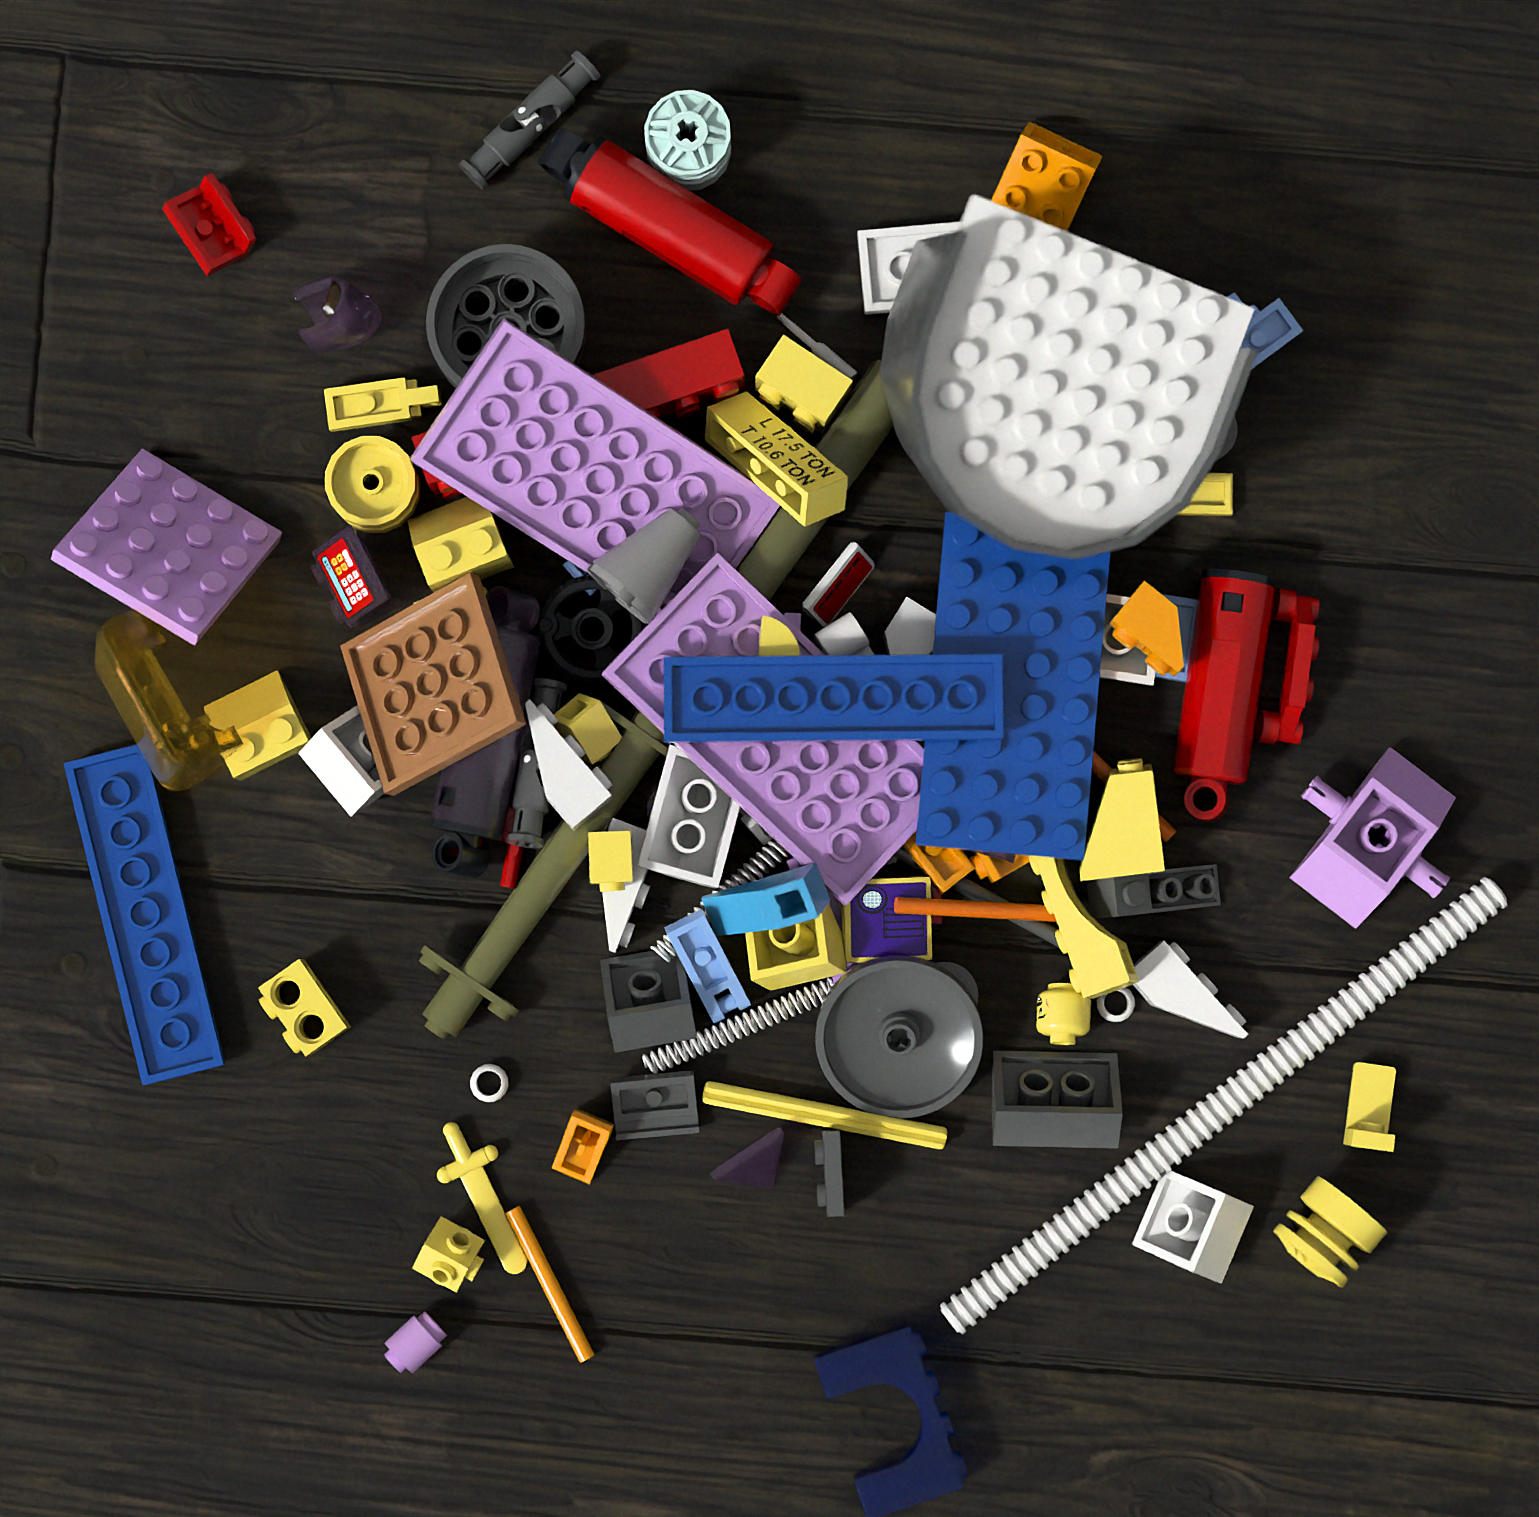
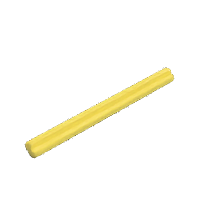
[702,1081,948,1149]

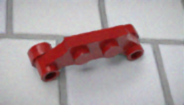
[1255,588,1319,745]

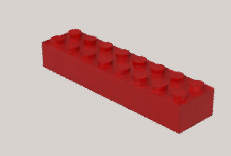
[411,329,745,499]

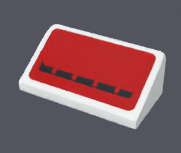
[802,542,875,627]

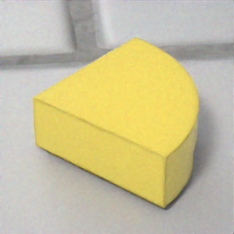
[757,615,800,656]

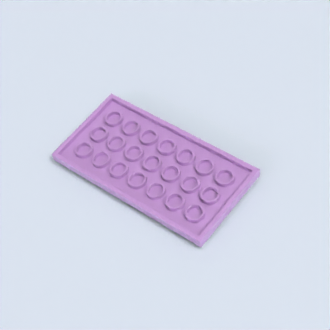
[411,318,780,616]
[601,552,924,906]

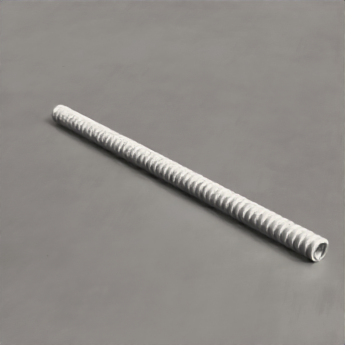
[940,877,1508,1334]

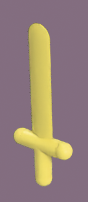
[437,1122,527,1274]

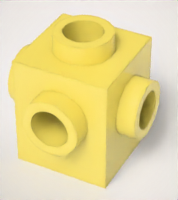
[412,1216,485,1292]

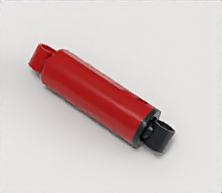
[537,127,802,316]

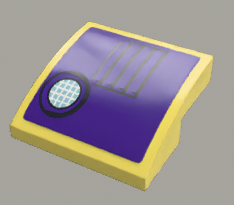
[841,876,932,962]

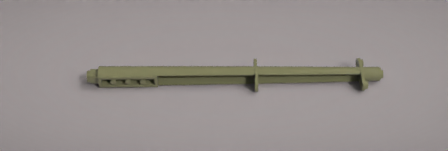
[419,359,894,1040]

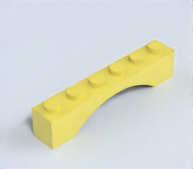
[1028,856,1139,999]

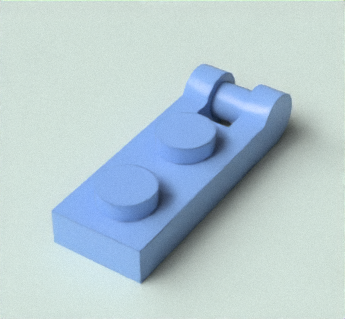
[664,909,751,1024]

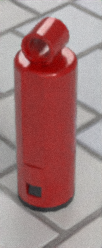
[1173,568,1276,822]

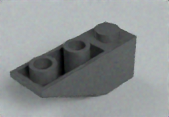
[1086,864,1221,919]

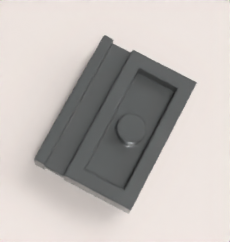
[610,1070,699,1140]
[814,1129,844,1217]

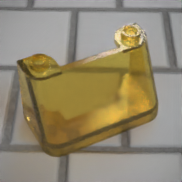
[94,610,244,792]

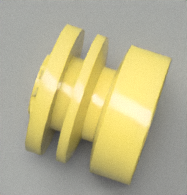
[1273,1176,1387,1288]

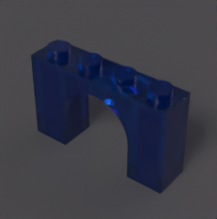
[813,1323,968,1517]

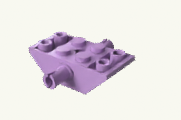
[1289,747,1456,928]

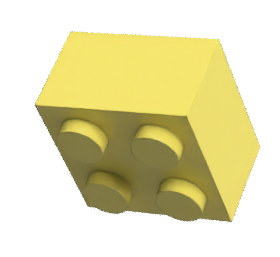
[755,334,853,434]

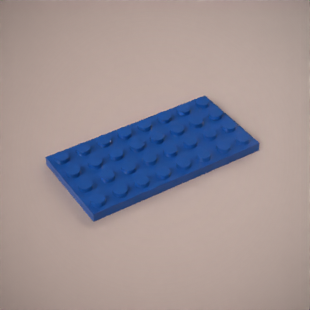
[915,512,1110,861]

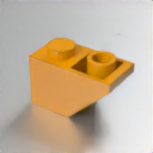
[1109,581,1184,677]

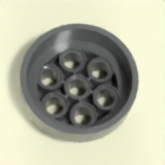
[426,244,586,389]

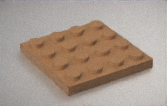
[340,572,526,796]

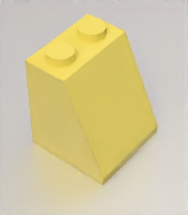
[407,497,514,592]
[1080,758,1165,881]

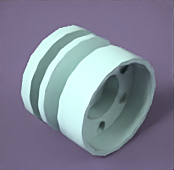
[644,90,731,191]

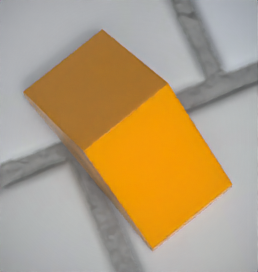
[552,1108,615,1184]

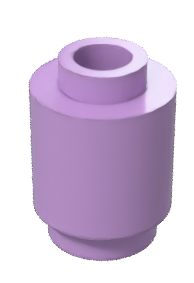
[384,1311,447,1374]

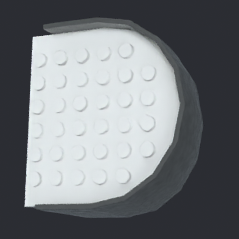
[880,195,1258,559]

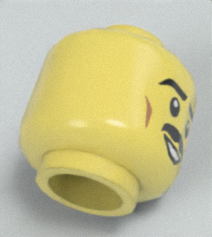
[1036,983,1091,1045]

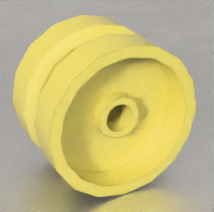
[325,436,420,533]

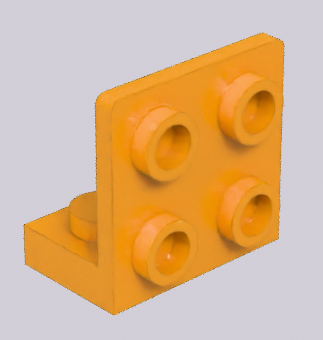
[991,121,1103,232]

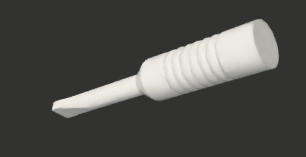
[777,313,858,380]

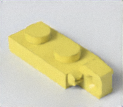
[324,377,442,432]

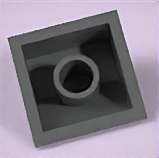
[600,947,697,1053]

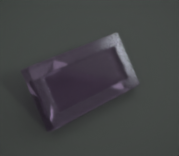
[710,1125,784,1190]

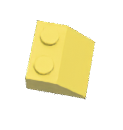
[203,670,312,781]
[745,904,847,991]

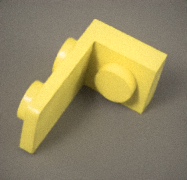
[1343,1062,1396,1152]

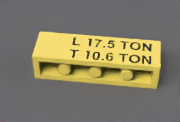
[705,391,848,527]

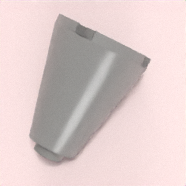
[587,508,701,624]

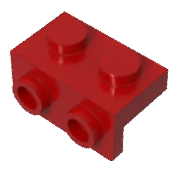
[162,173,256,276]

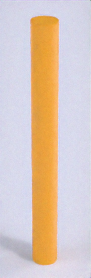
[505,1205,595,1363]

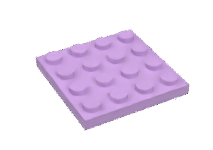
[51,448,283,646]

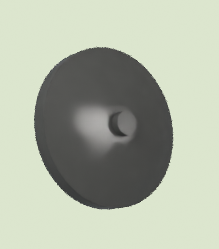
[815,955,983,1118]

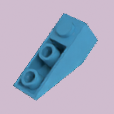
[701,862,831,936]

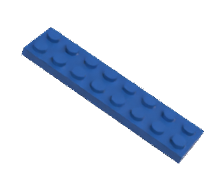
[663,654,1004,743]
[63,743,226,1086]

